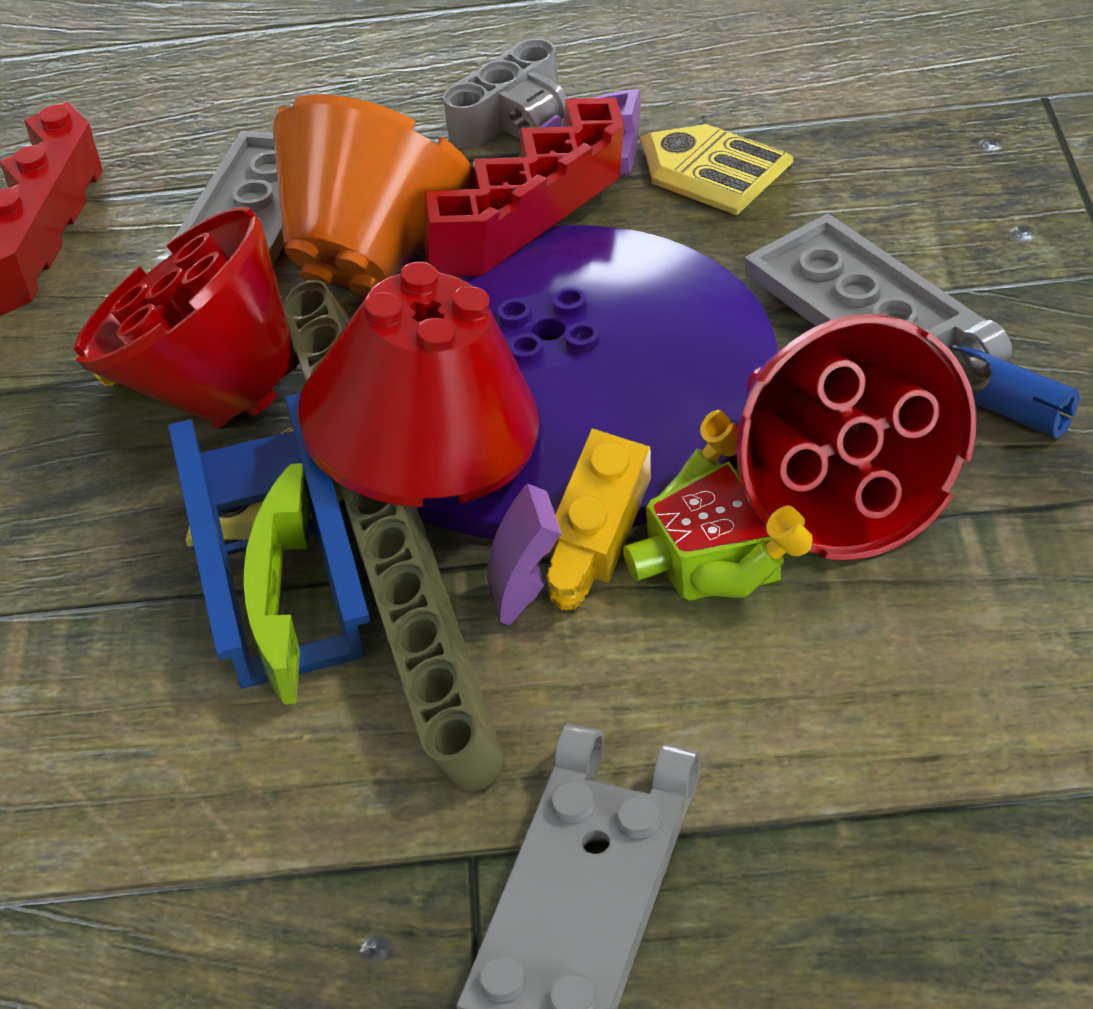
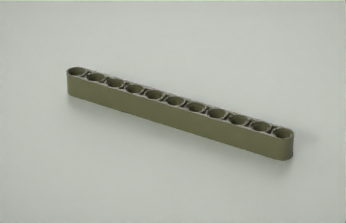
[283,280,504,792]

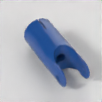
[956,347,1080,438]

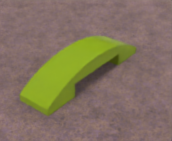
[243,463,311,705]

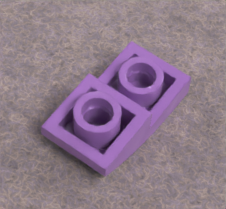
[487,484,562,625]

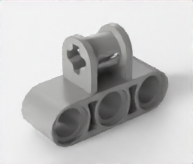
[443,39,567,149]

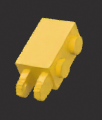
[546,428,651,611]

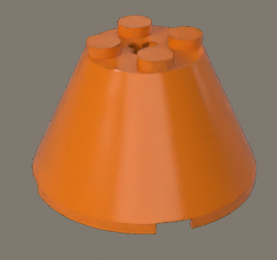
[273,94,473,297]

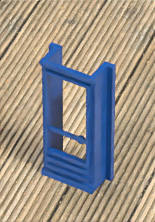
[168,393,370,689]

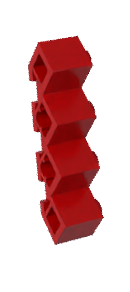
[424,98,624,278]
[0,101,103,316]

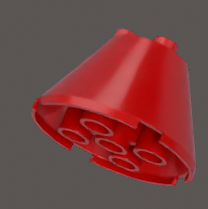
[73,207,300,428]
[298,262,539,507]
[737,314,976,560]

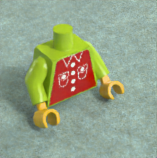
[623,410,812,601]

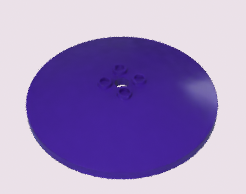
[417,225,778,539]

